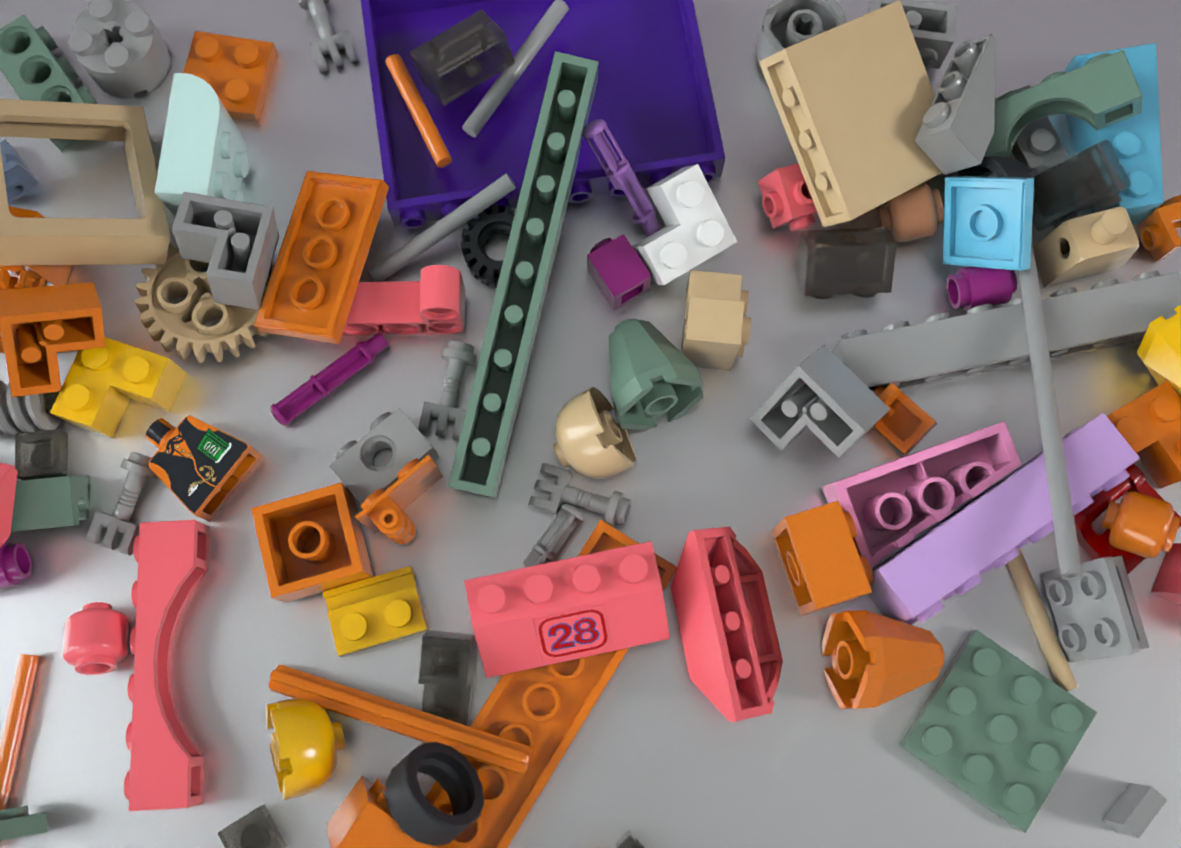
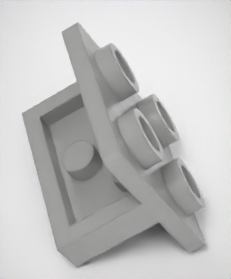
[1042,556,1150,662]

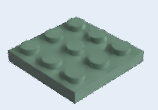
[899,630,1097,833]

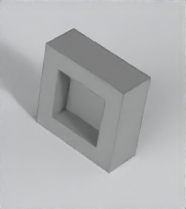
[1102,783,1167,838]

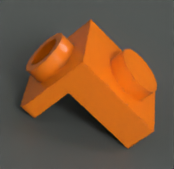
[1138,195,1181,262]
[873,383,938,455]

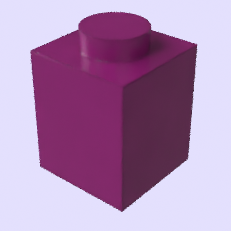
[587,234,651,311]

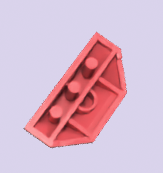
[671,527,783,722]

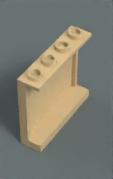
[759,0,942,228]

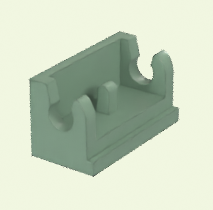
[11,475,89,532]

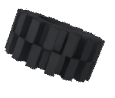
[461,205,515,288]

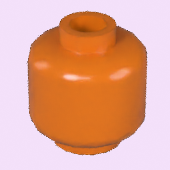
[1101,491,1181,558]

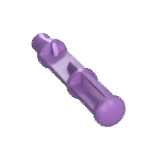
[582,119,662,237]

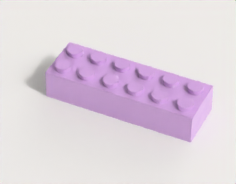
[868,413,1140,625]

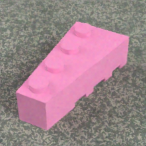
[822,421,1022,568]

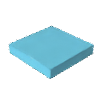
[943,176,1034,271]

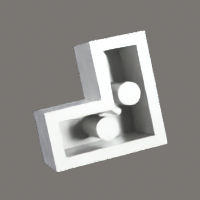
[632,164,737,285]

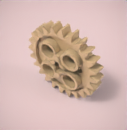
[135,244,274,363]

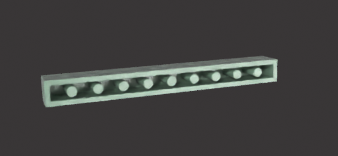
[448,51,599,498]

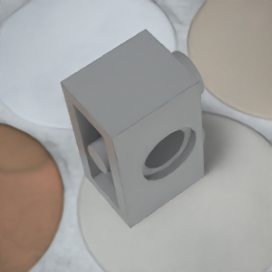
[329,408,439,504]

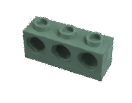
[0,15,98,151]

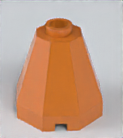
[822,610,945,709]

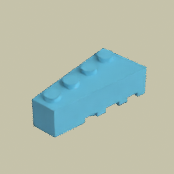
[1064,43,1163,225]

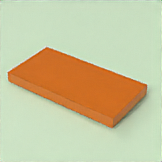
[254,171,389,344]

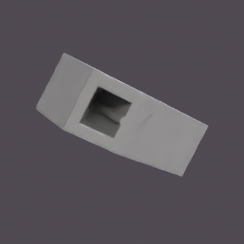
[915,34,995,175]

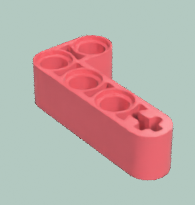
[342,265,465,336]

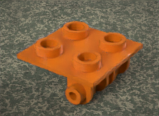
[355,455,443,544]

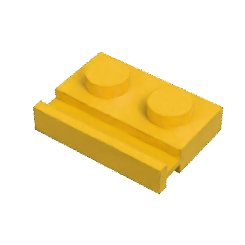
[322,566,429,657]

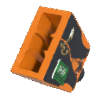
[145,415,263,522]

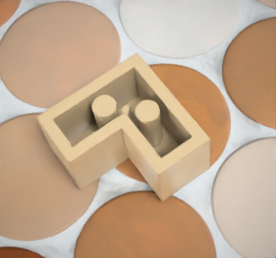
[681,270,751,371]

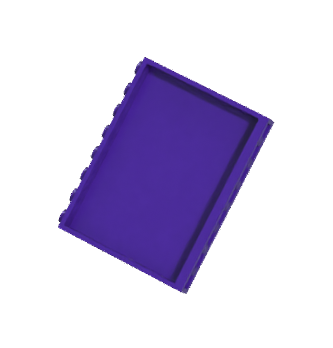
[360,0,726,228]

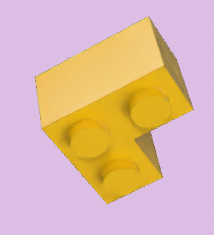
[50,337,187,439]

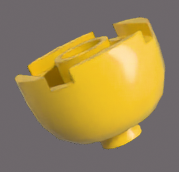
[265,698,345,801]

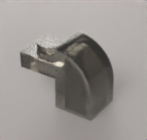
[418,630,478,726]

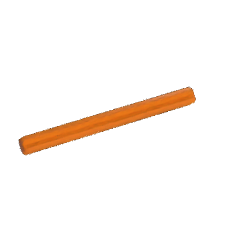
[268,665,532,775]

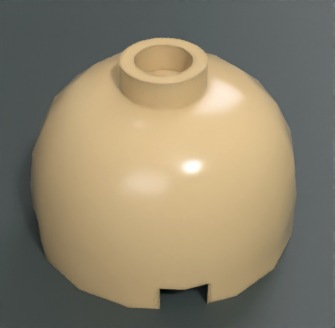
[553,387,636,479]

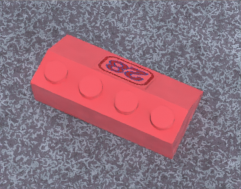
[464,541,670,678]

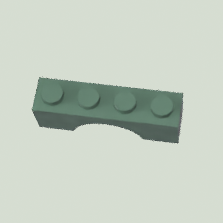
[984,50,1142,157]

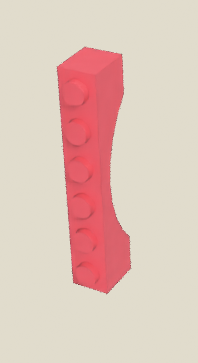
[124,520,210,811]

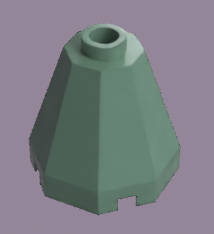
[609,318,703,431]

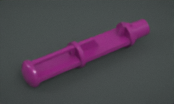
[270,332,390,426]

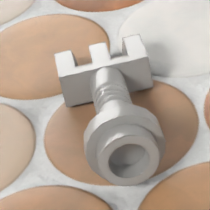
[298,0,359,73]
[418,340,477,441]
[87,451,157,556]
[528,463,632,527]

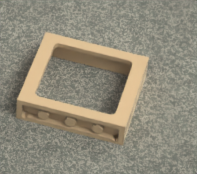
[0,99,170,266]

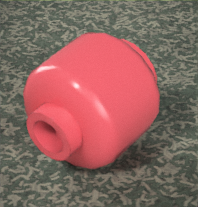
[63,602,129,675]

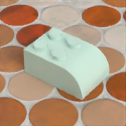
[154,73,249,217]

